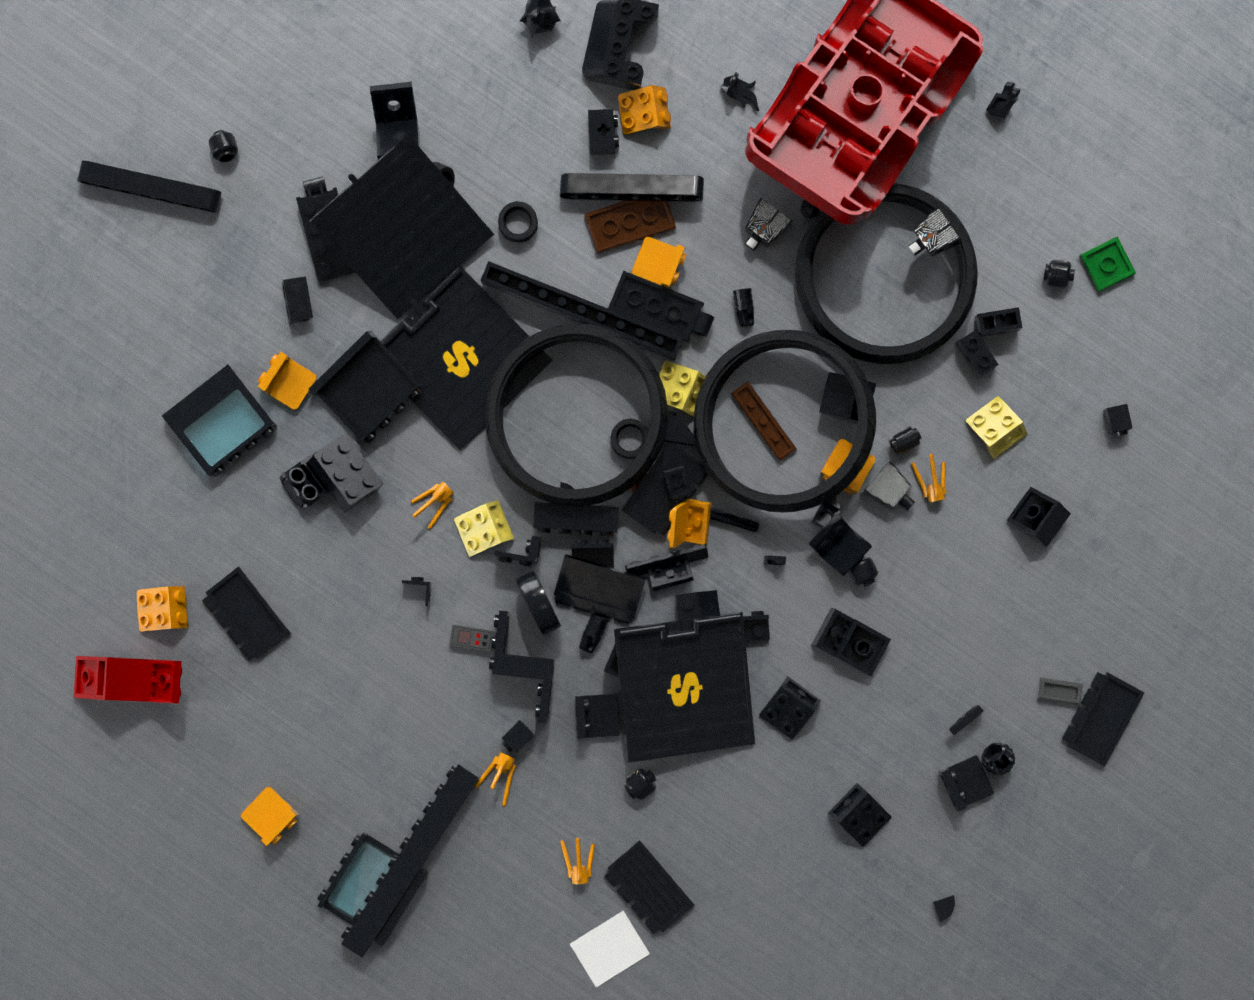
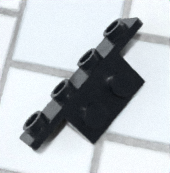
[625,544,709,591]

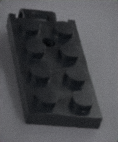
[296,176,355,282]
[608,270,715,342]

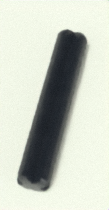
[710,507,760,532]

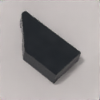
[949,705,984,736]

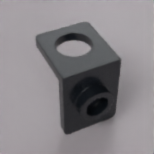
[402,577,431,607]

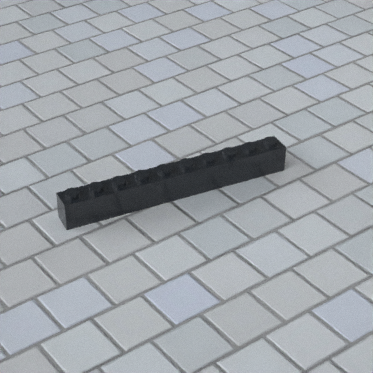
[481,261,683,361]
[341,764,480,958]

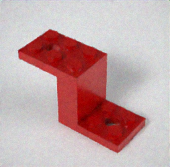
[73,656,183,704]

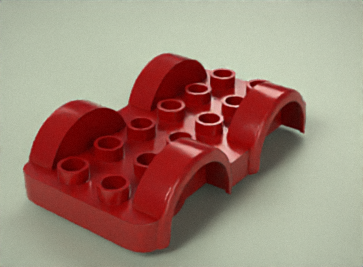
[745,0,983,225]

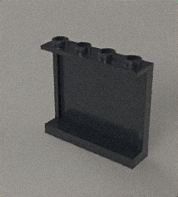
[308,331,423,444]

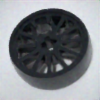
[516,571,561,635]

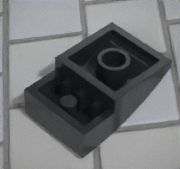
[811,608,891,676]

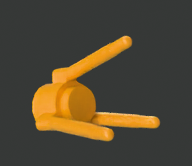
[911,454,946,502]
[411,482,454,529]
[475,752,516,807]
[560,838,595,884]

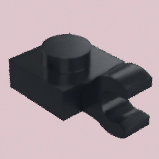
[986,81,1020,119]

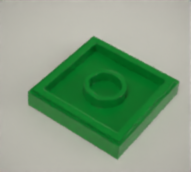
[1079,236,1136,292]

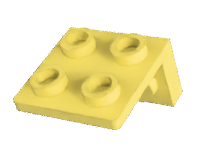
[659,361,706,417]
[966,396,1028,459]
[454,500,514,557]

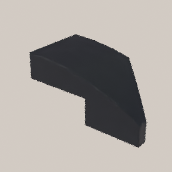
[811,496,841,528]

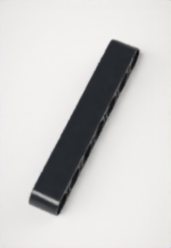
[77,160,222,213]
[560,173,704,202]

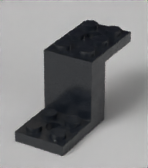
[370,81,421,160]
[489,610,555,723]

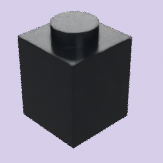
[1103,404,1133,437]
[502,720,535,753]

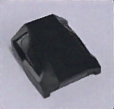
[279,451,330,511]

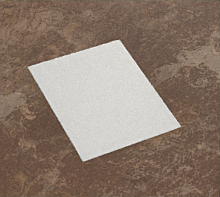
[570,911,650,987]

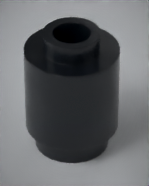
[889,426,922,455]

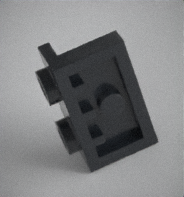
[743,611,770,642]

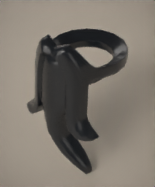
[720,72,759,111]

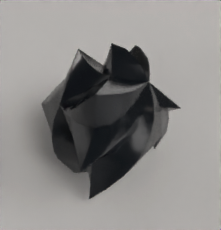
[520,0,561,38]

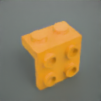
[618,85,671,135]
[632,237,687,289]
[258,351,317,410]
[820,439,875,495]
[667,499,711,549]
[137,586,188,632]
[241,787,299,846]

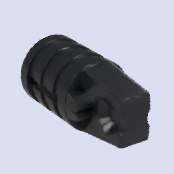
[800,199,820,219]
[733,288,754,327]
[579,613,609,653]

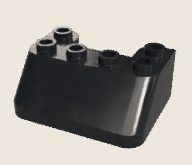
[582,0,659,90]

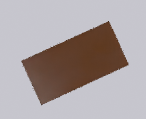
[584,201,676,254]

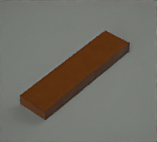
[731,381,797,461]

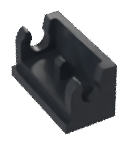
[281,276,313,324]

